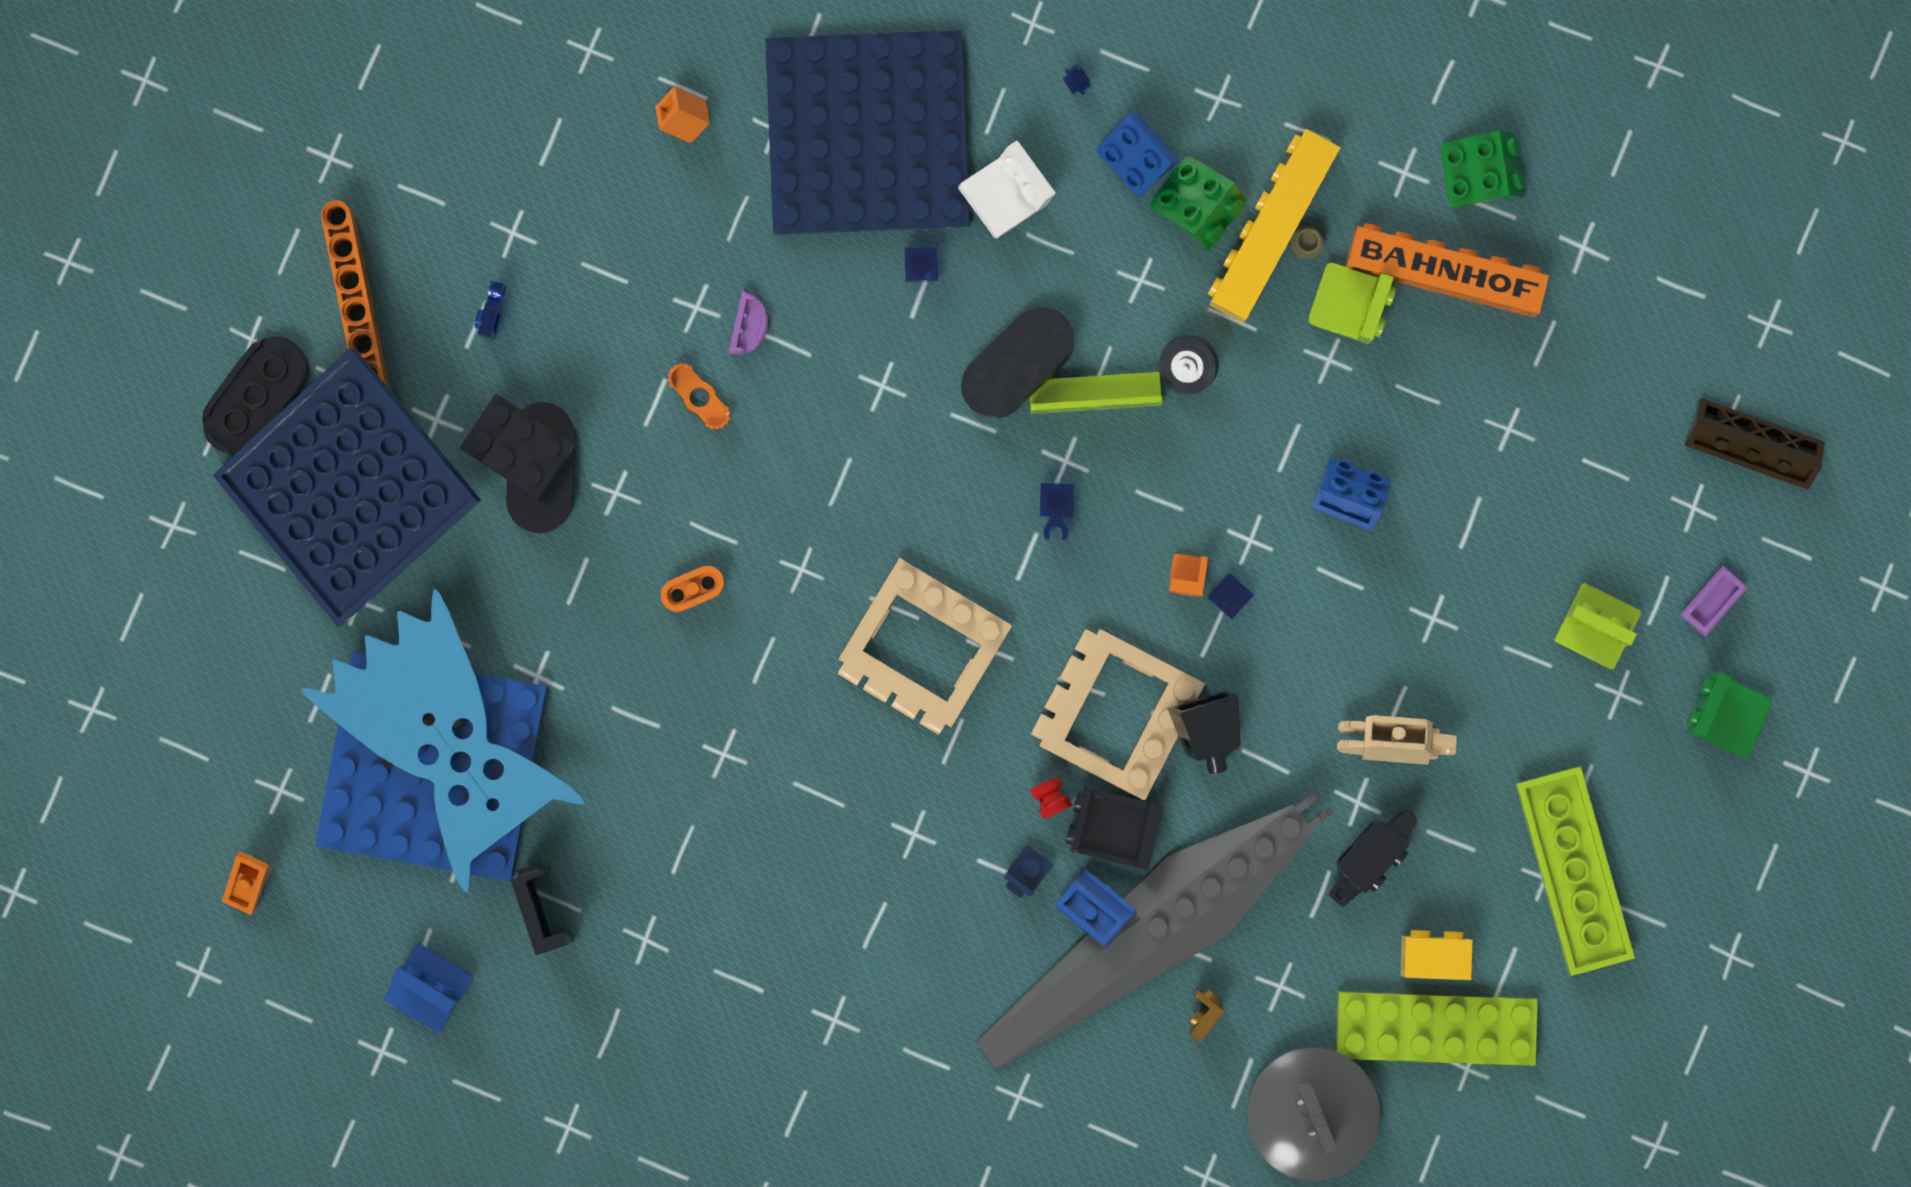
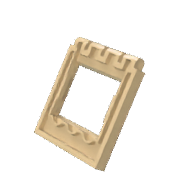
[838,558,1012,735]
[1031,629,1205,801]

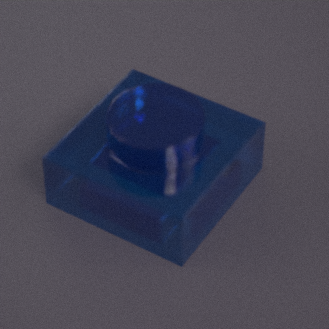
[905,247,938,282]
[1207,573,1254,620]

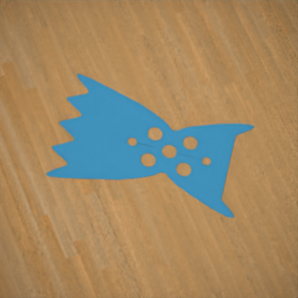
[302,589,584,893]

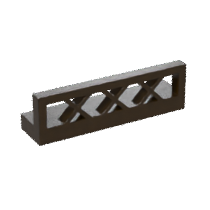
[1684,398,1825,490]

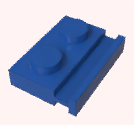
[1055,869,1137,949]

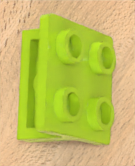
[1554,583,1641,669]

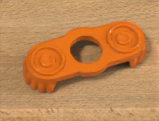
[668,363,730,430]

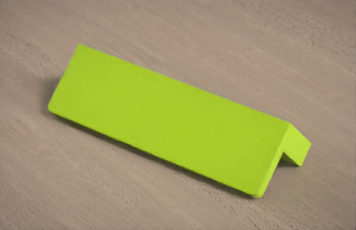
[1029,372,1163,414]

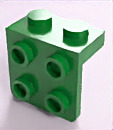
[1440,130,1526,208]
[1150,156,1248,252]
[1686,672,1771,757]

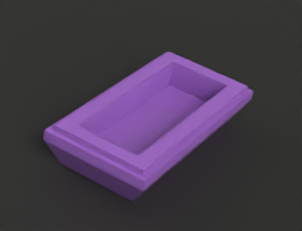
[1680,566,1748,637]

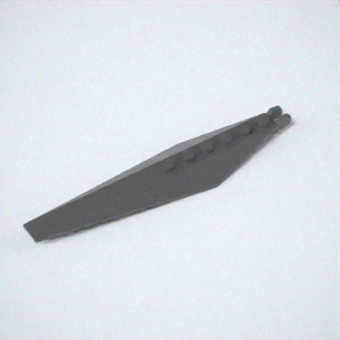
[976,790,1333,1069]

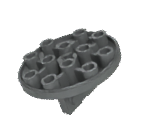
[1247,1047,1380,1181]

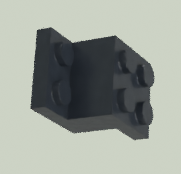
[460,393,575,500]

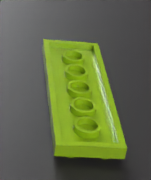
[1515,766,1635,976]
[1336,991,1538,1066]

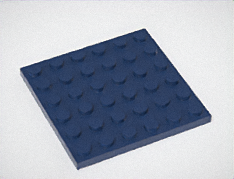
[765,30,970,235]
[213,347,482,627]

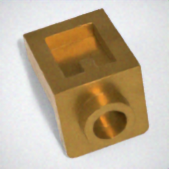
[1188,989,1225,1043]

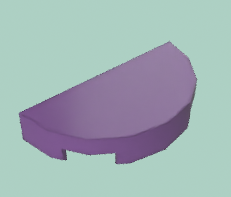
[728,290,768,355]

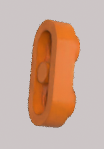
[661,566,725,612]

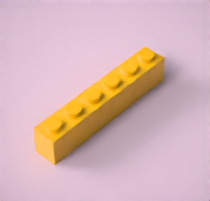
[1208,129,1341,324]

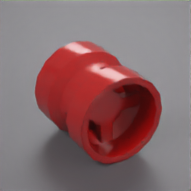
[1029,776,1072,820]

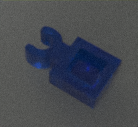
[475,280,507,341]
[1040,483,1074,540]

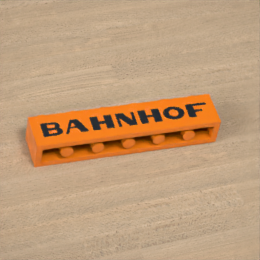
[1345,223,1549,318]

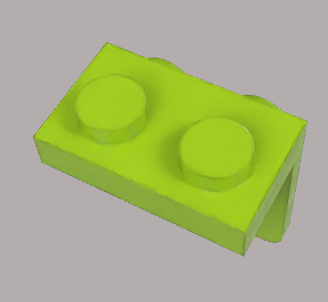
[1308,263,1396,344]

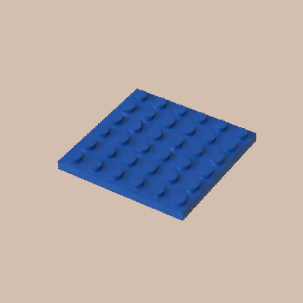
[315,651,548,881]

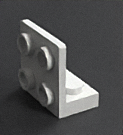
[958,140,1056,238]

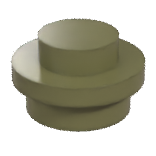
[1291,226,1324,260]

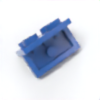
[1096,113,1180,197]
[1311,458,1391,531]
[384,943,473,1032]

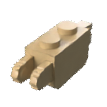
[1337,715,1457,765]

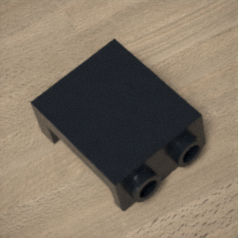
[1065,787,1163,870]
[510,863,574,955]

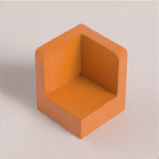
[655,86,710,143]
[1168,554,1208,597]

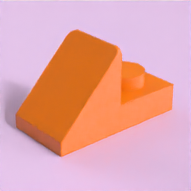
[222,851,275,915]

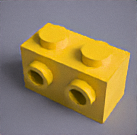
[1400,930,1473,980]

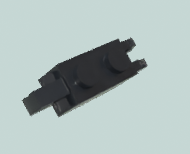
[1327,810,1418,907]

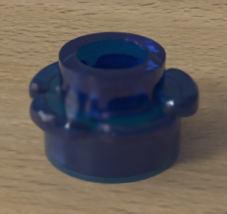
[1063,64,1092,95]

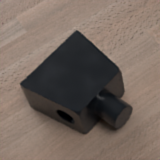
[1168,691,1241,774]

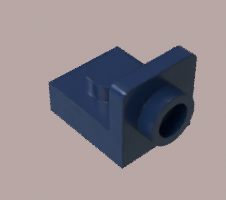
[1003,845,1053,898]

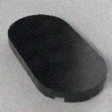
[961,307,1074,418]
[202,337,309,455]
[506,402,575,534]

